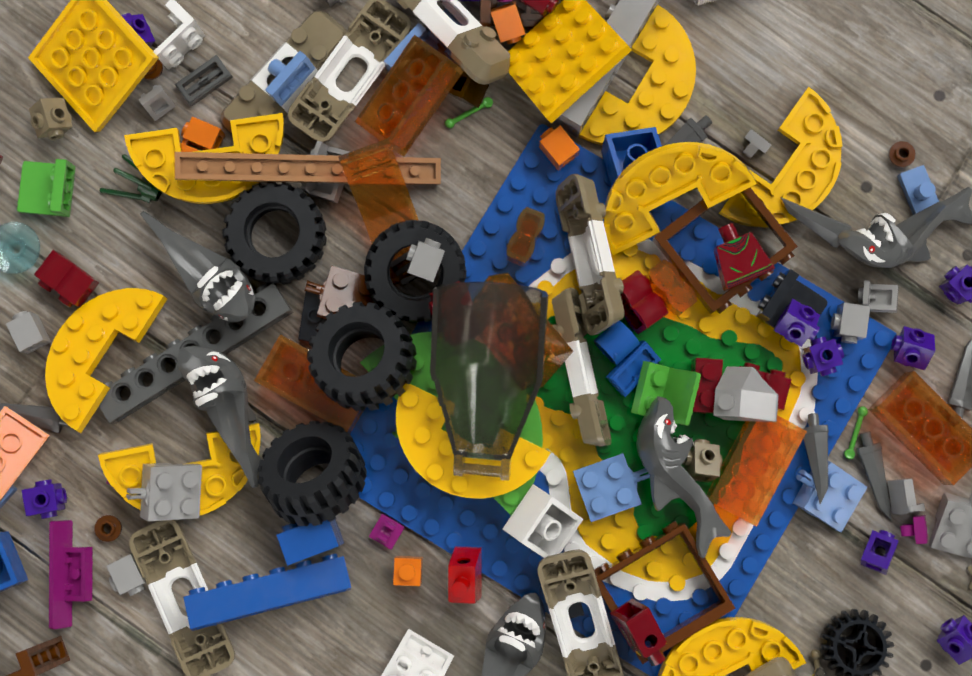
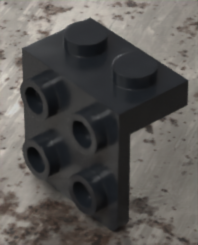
[756,269,827,328]

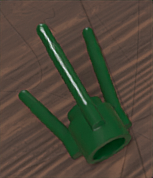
[99,154,162,204]

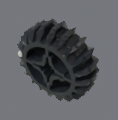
[820,609,895,676]

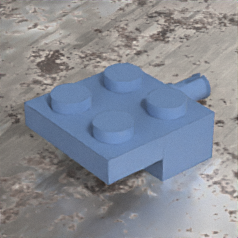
[572,453,650,522]
[793,461,867,532]

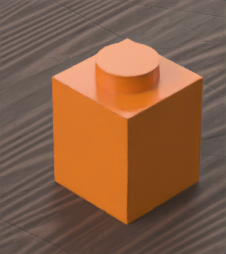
[491,1,525,44]
[539,125,580,171]
[393,556,423,586]

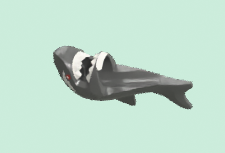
[838,187,972,268]
[140,211,255,322]
[178,346,263,488]
[636,396,731,559]
[482,593,546,676]

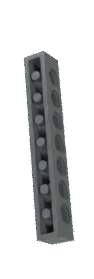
[99,283,294,424]

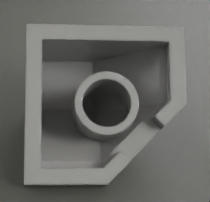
[713,366,779,422]

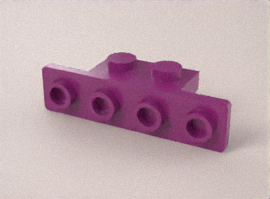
[49,520,93,629]

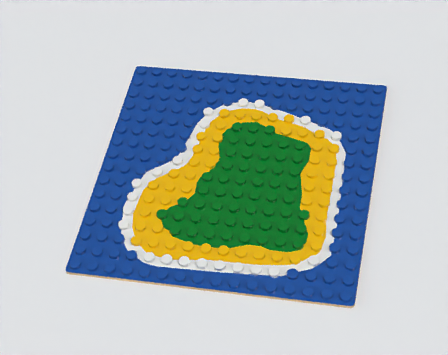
[350,124,897,676]

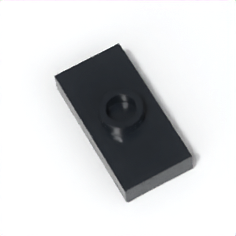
[298,291,327,342]

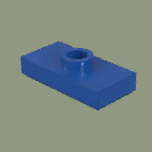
[606,340,661,397]

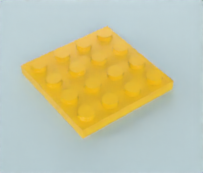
[28,0,159,132]
[508,0,632,123]

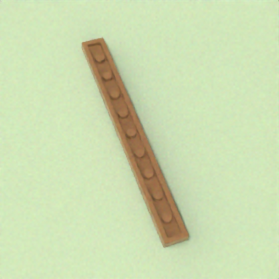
[175,152,441,185]

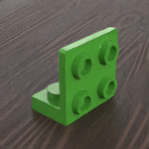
[17,159,76,217]
[631,361,701,426]

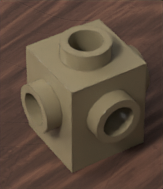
[29,98,73,140]
[682,439,722,483]

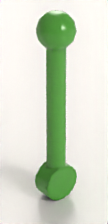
[445,97,493,128]
[844,406,868,459]

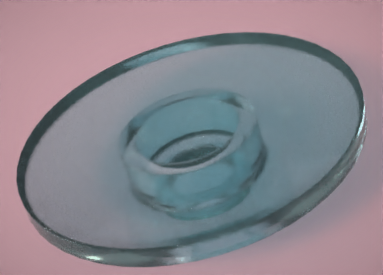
[0,222,40,274]

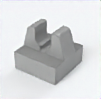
[138,85,176,121]
[742,129,772,159]

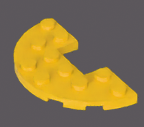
[579,4,696,145]
[719,87,843,228]
[124,113,284,204]
[604,142,757,256]
[45,288,167,433]
[396,383,551,498]
[98,423,261,516]
[658,617,806,676]

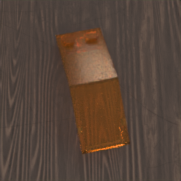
[338,138,419,285]

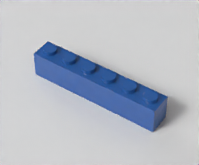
[183,554,351,631]

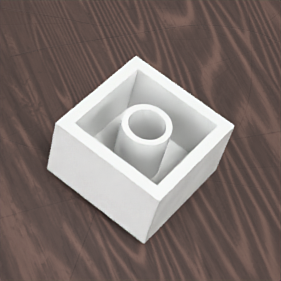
[503,484,583,558]

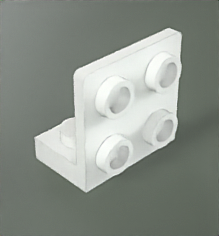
[153,0,205,70]
[381,629,454,676]

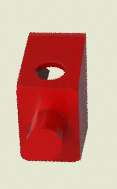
[448,546,482,604]

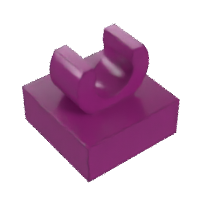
[369,513,405,550]
[900,515,928,544]

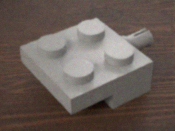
[126,463,202,521]
[929,492,972,558]

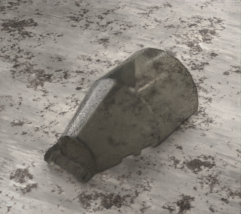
[430,282,548,481]

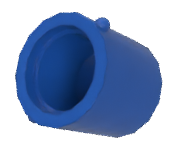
[593,321,640,366]

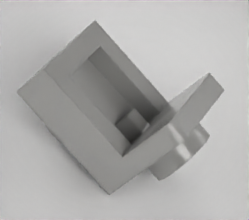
[858,280,899,313]

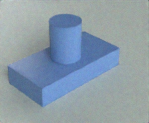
[265,51,315,107]
[897,165,939,215]

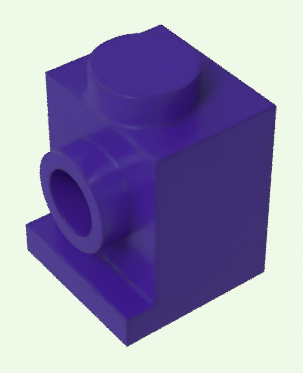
[861,530,899,575]

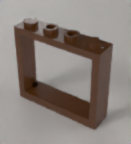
[652,187,798,314]
[594,521,736,664]

